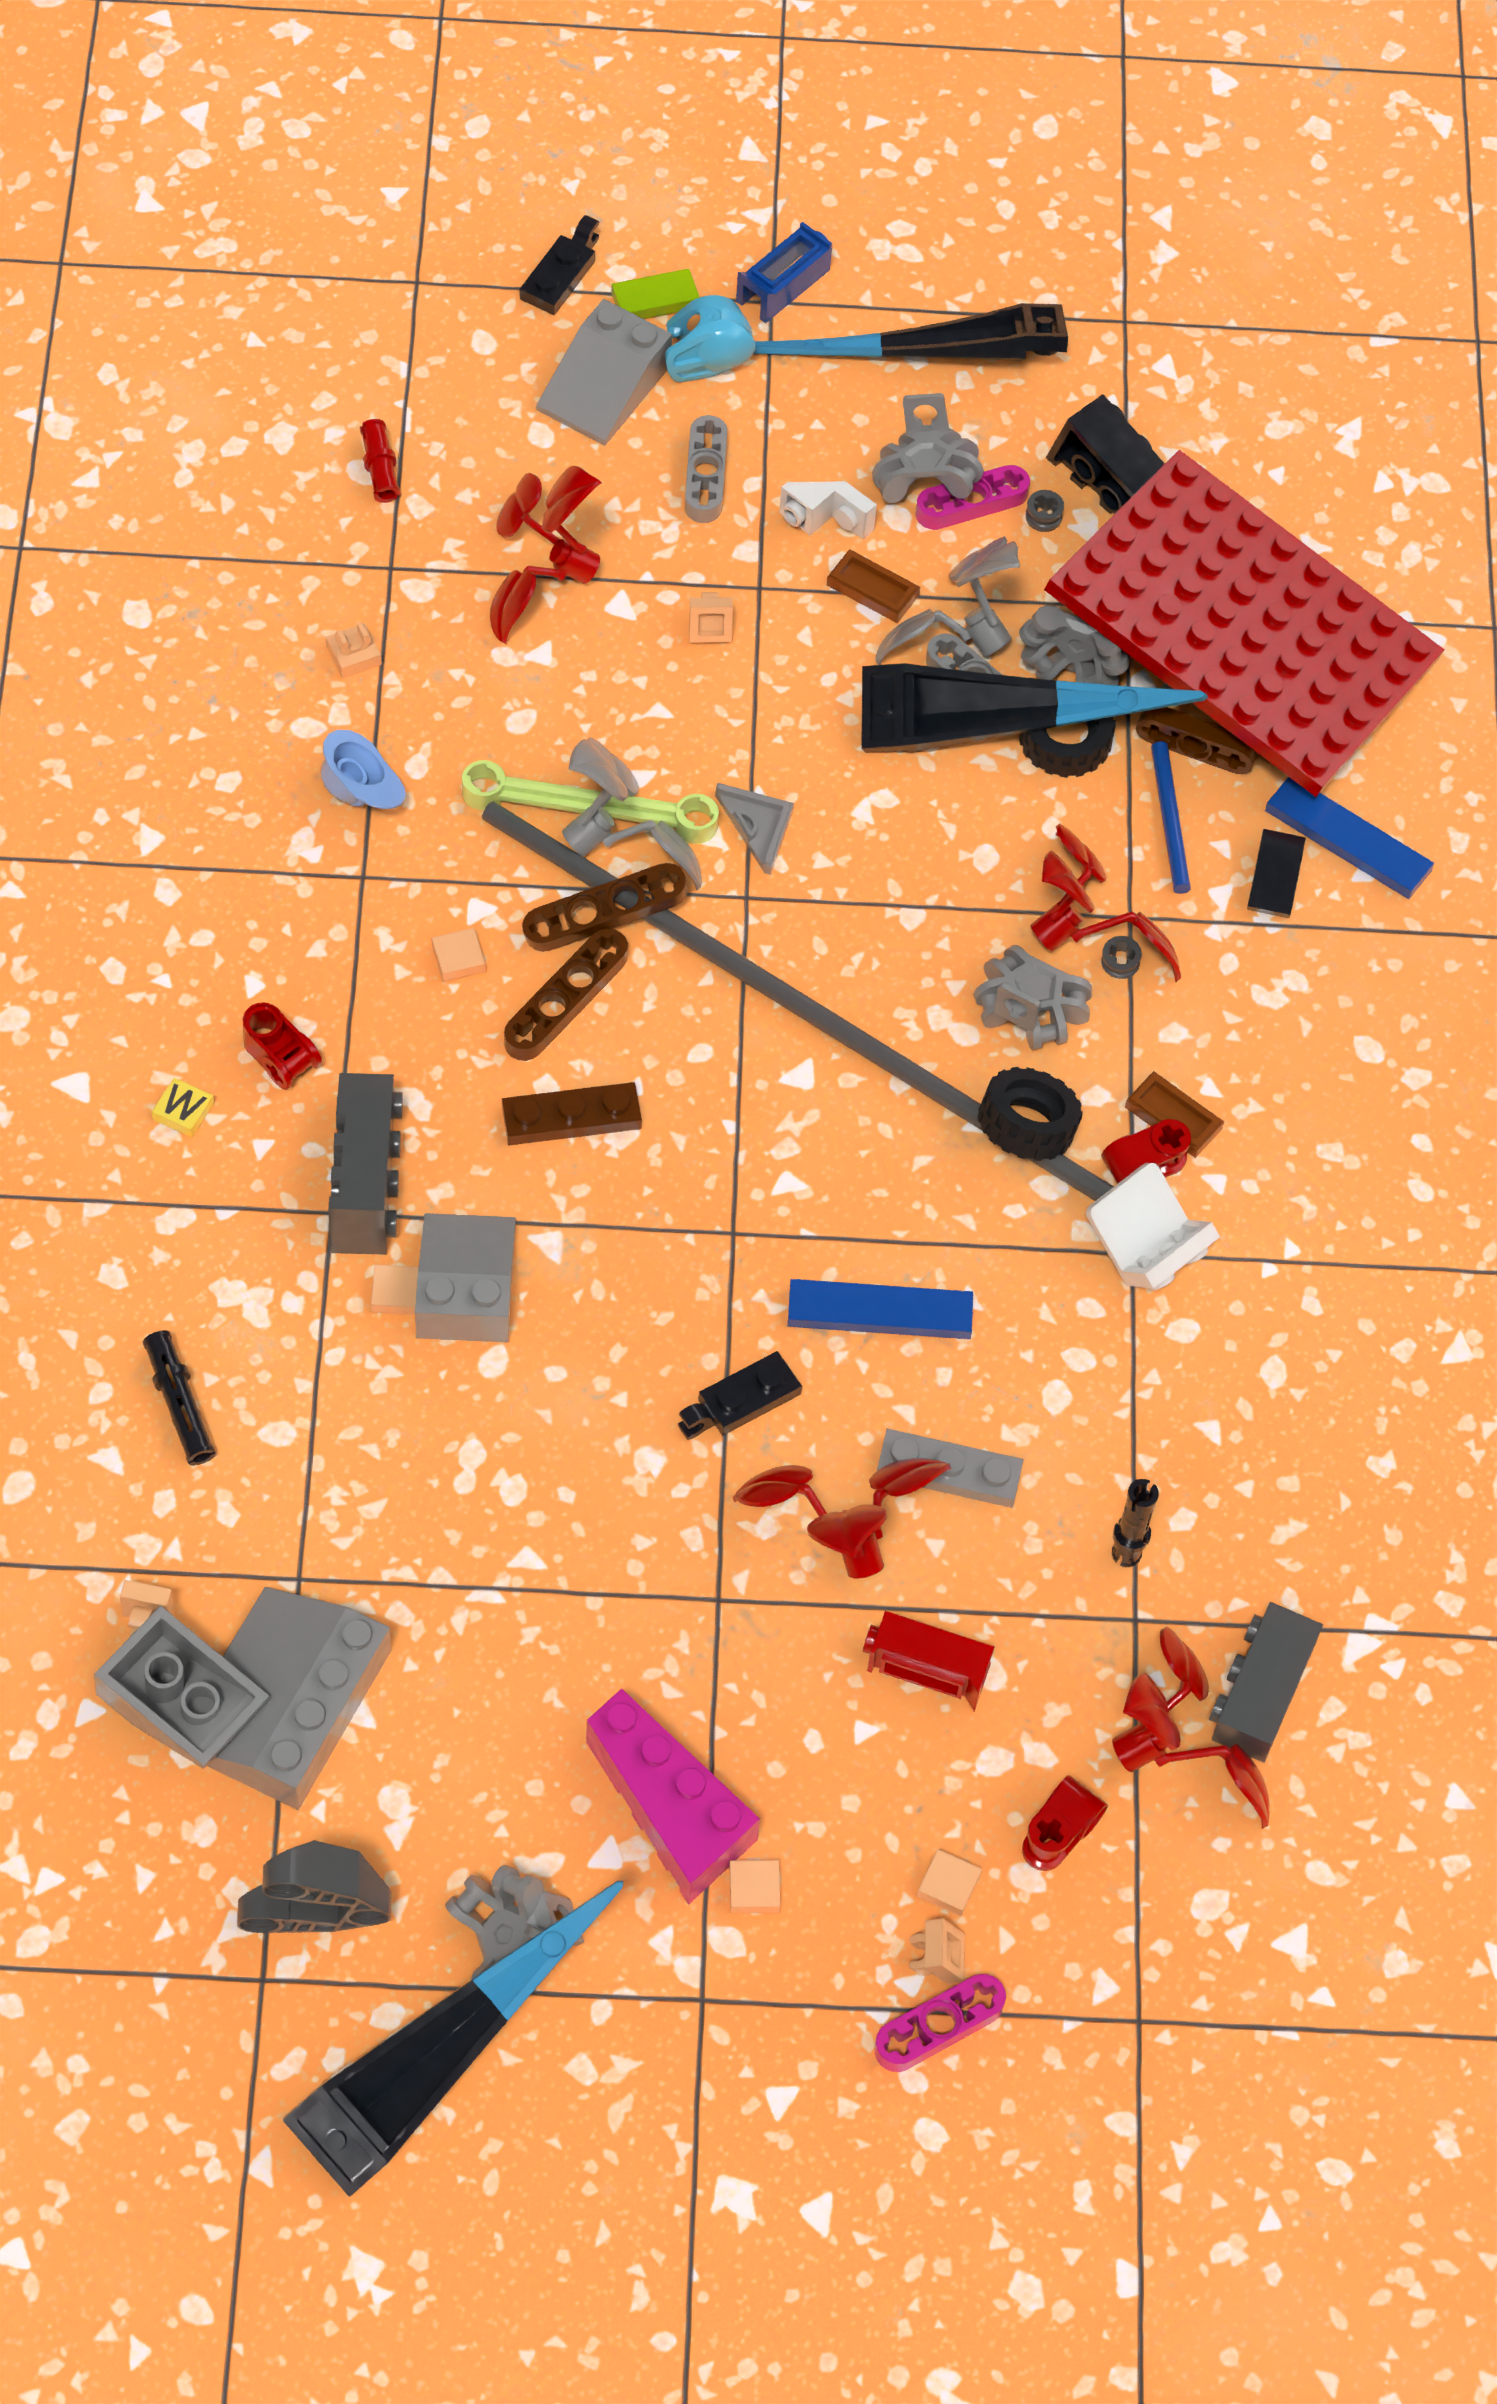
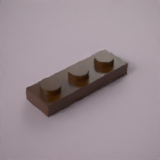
[502,1082,642,1146]

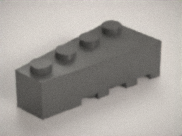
[328,1073,403,1255]

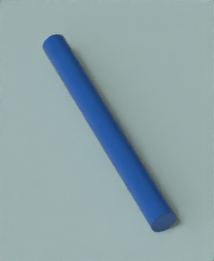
[1151,741,1191,894]

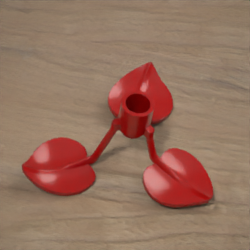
[490,466,602,645]
[1030,823,1181,983]
[732,1458,951,1579]
[1112,1627,1270,1829]

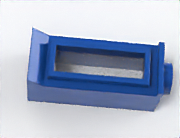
[736,222,832,323]

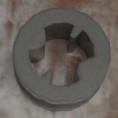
[1025,490,1064,532]
[1101,936,1142,979]

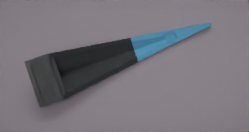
[753,303,1068,361]
[861,663,1208,753]
[282,1881,623,2197]

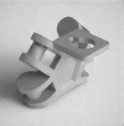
[872,393,984,503]
[1019,605,1130,686]
[973,945,1092,1050]
[445,1865,584,1980]

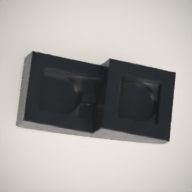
[1247,829,1306,918]

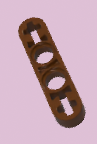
[522,863,688,952]
[504,928,628,1061]

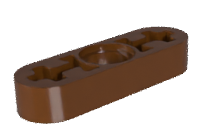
[1136,707,1258,774]

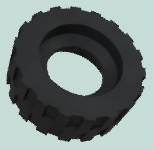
[1019,717,1116,778]
[977,1067,1083,1161]

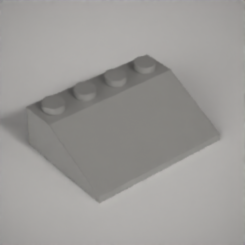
[207,1587,392,1811]

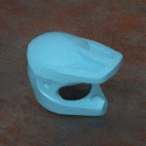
[665,295,756,382]

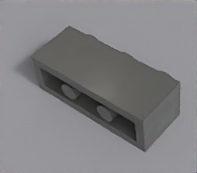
[1209,1602,1323,1763]

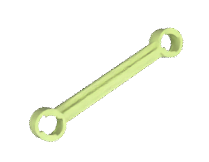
[462,760,719,844]

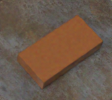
[827,549,920,624]
[1125,1071,1224,1158]

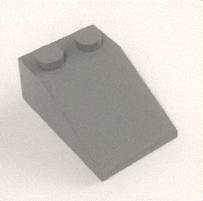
[536,299,672,446]
[415,1213,516,1342]
[94,1605,270,1769]

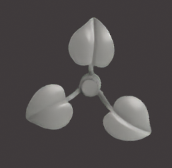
[876,536,1020,665]
[562,737,702,891]

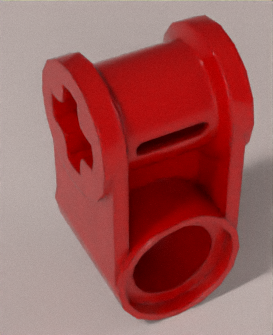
[242,1002,322,1090]
[1101,1119,1191,1184]
[1022,1775,1108,1871]

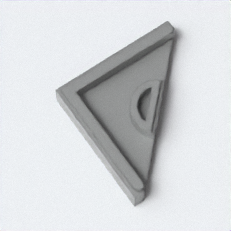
[715,783,794,875]

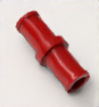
[360,419,400,503]

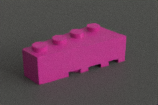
[586,1688,760,1905]

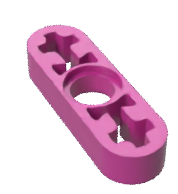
[915,465,1030,530]
[874,1974,1006,2072]

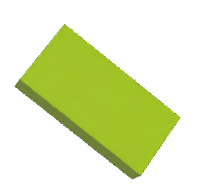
[611,268,700,319]

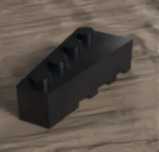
[1046,394,1165,514]

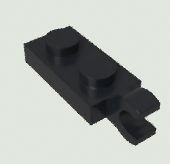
[519,215,599,316]
[678,1351,802,1440]

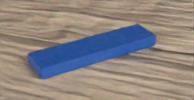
[1265,777,1434,899]
[787,1279,973,1339]

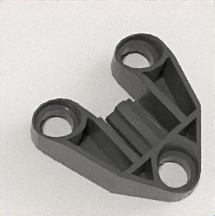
[237,1840,392,1933]

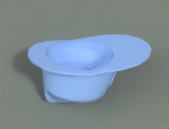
[321,730,406,809]

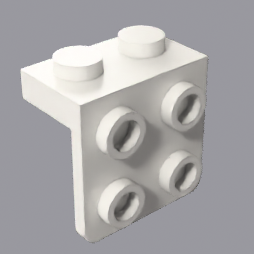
[1086,1163,1220,1290]

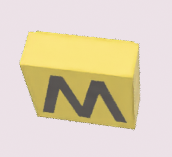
[152,1078,214,1138]

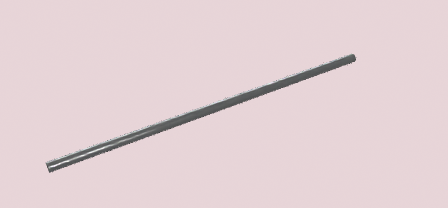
[482,801,1114,1201]

